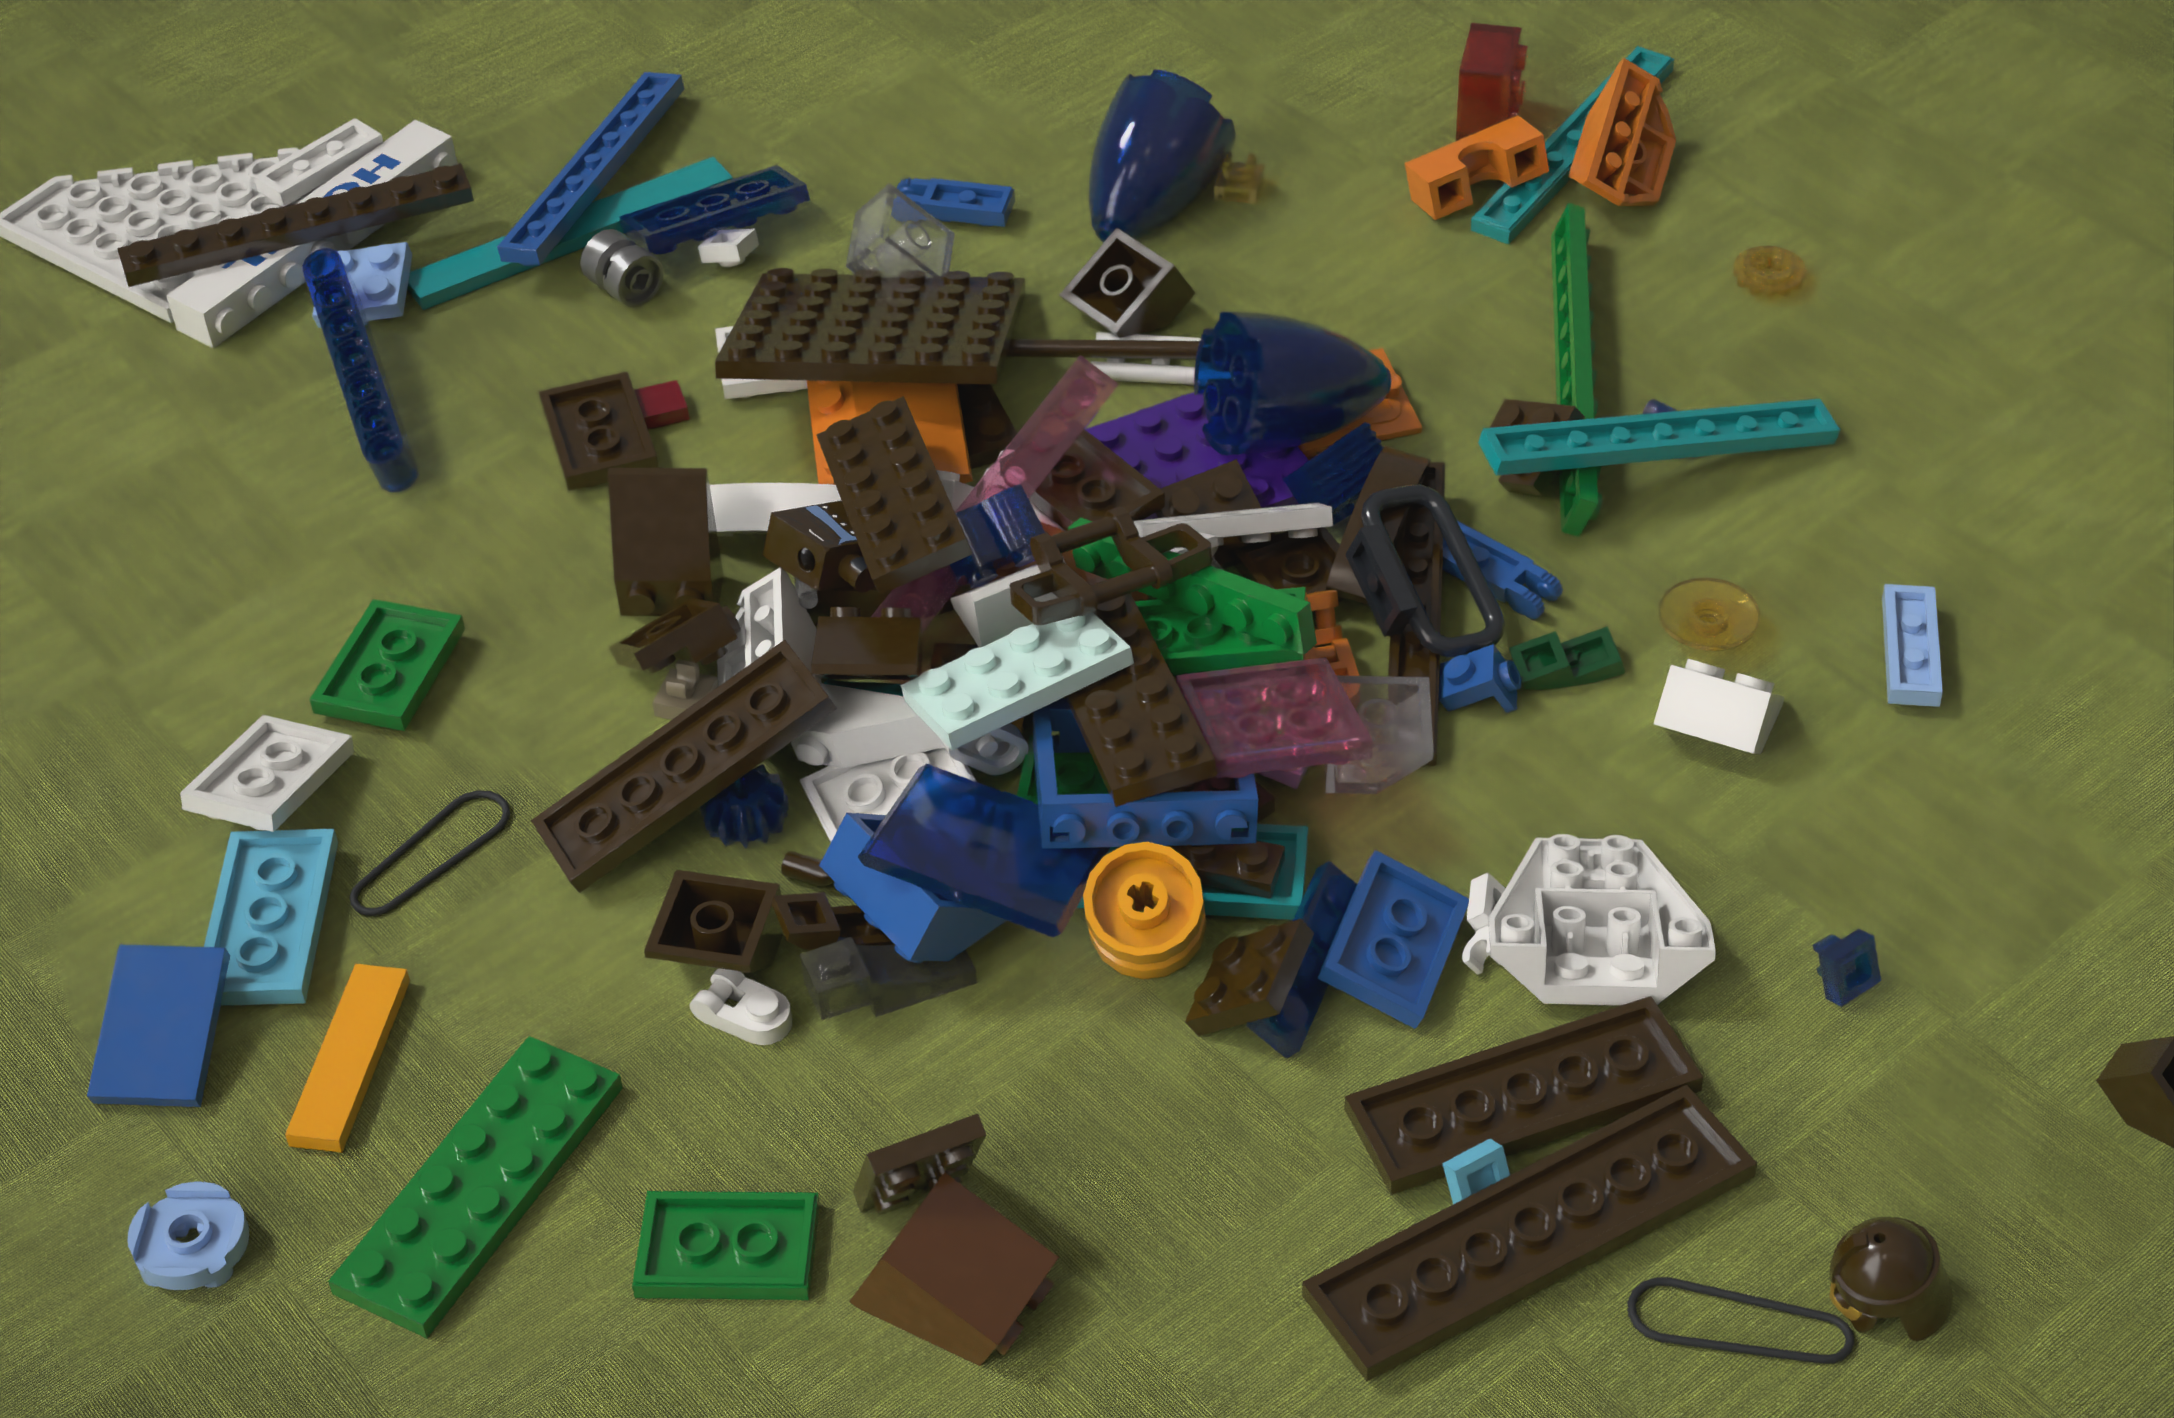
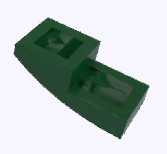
[1509,626,1626,690]

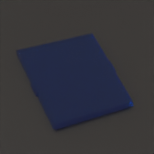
[858,764,1110,938]

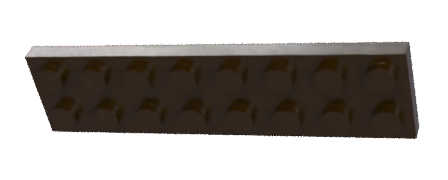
[1302,1085,1757,1382]

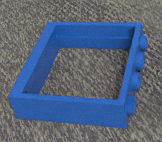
[1033,694,1258,849]

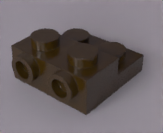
[608,598,741,673]

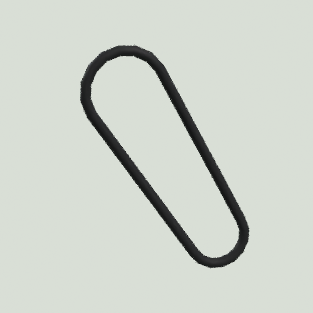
[349,790,511,916]
[1627,1277,1855,1364]

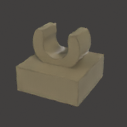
[652,660,718,720]

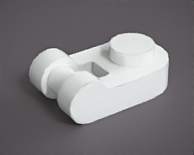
[689,968,792,1045]

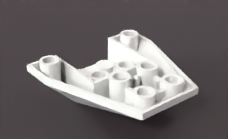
[1488,834,1716,1005]

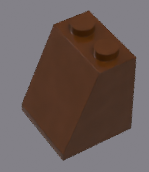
[849,1172,1059,1366]

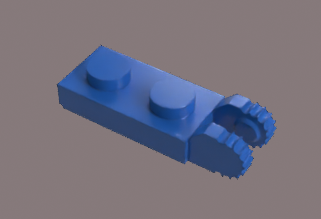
[889,178,1015,227]
[1443,521,1564,620]

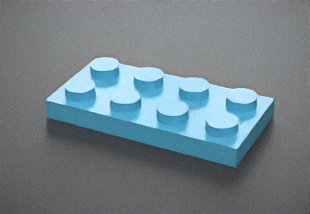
[204,829,338,1006]

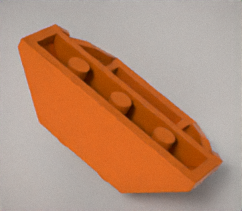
[1569,58,1676,206]

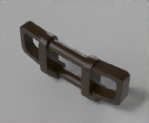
[1009,506,1212,625]

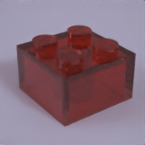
[1456,23,1528,141]

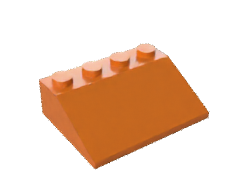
[807,380,973,485]

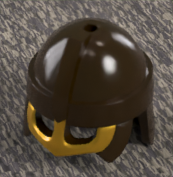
[1829,1216,1953,1341]

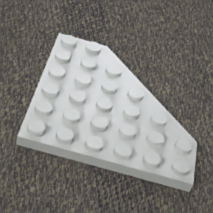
[0,148,325,323]

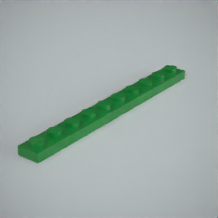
[1551,202,1603,537]

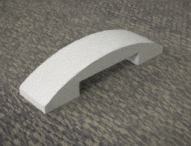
[710,483,841,536]

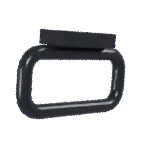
[1345,485,1505,657]

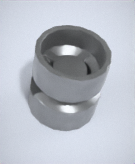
[580,229,664,308]

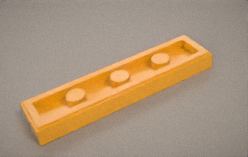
[285,963,410,1153]

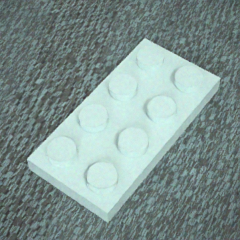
[901,612,1134,750]

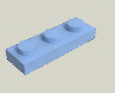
[1882,584,1943,707]

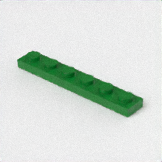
[1068,518,1317,655]

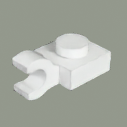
[1462,873,1506,975]

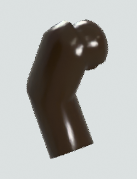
[781,851,835,887]

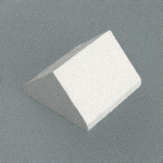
[950,556,1066,647]

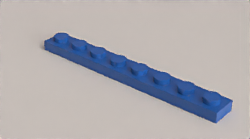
[497,72,685,266]

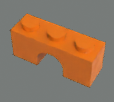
[1405,115,1549,220]

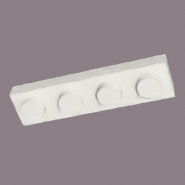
[1133,503,1333,546]

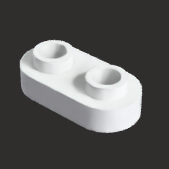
[941,723,1028,775]

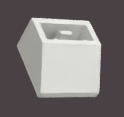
[1654,659,1785,754]

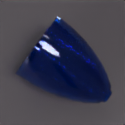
[1088,69,1236,242]
[1194,311,1391,455]

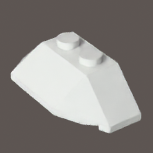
[717,567,821,687]

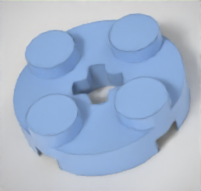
[128,1182,249,1290]

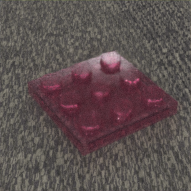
[1176,657,1373,778]

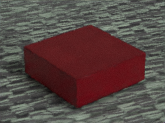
[634,380,690,429]

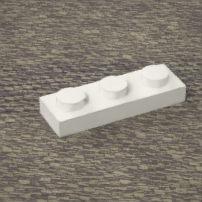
[254,118,383,207]

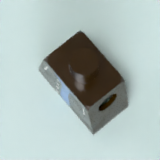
[763,500,875,593]

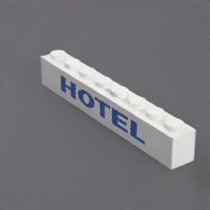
[166,120,458,348]

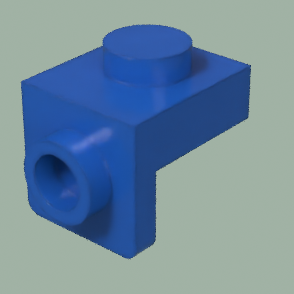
[1439,644,1521,713]

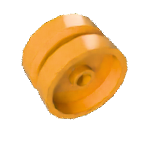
[1083,842,1207,980]

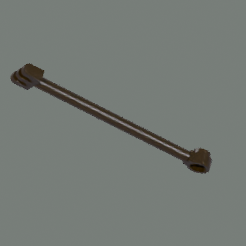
[1006,327,1271,374]

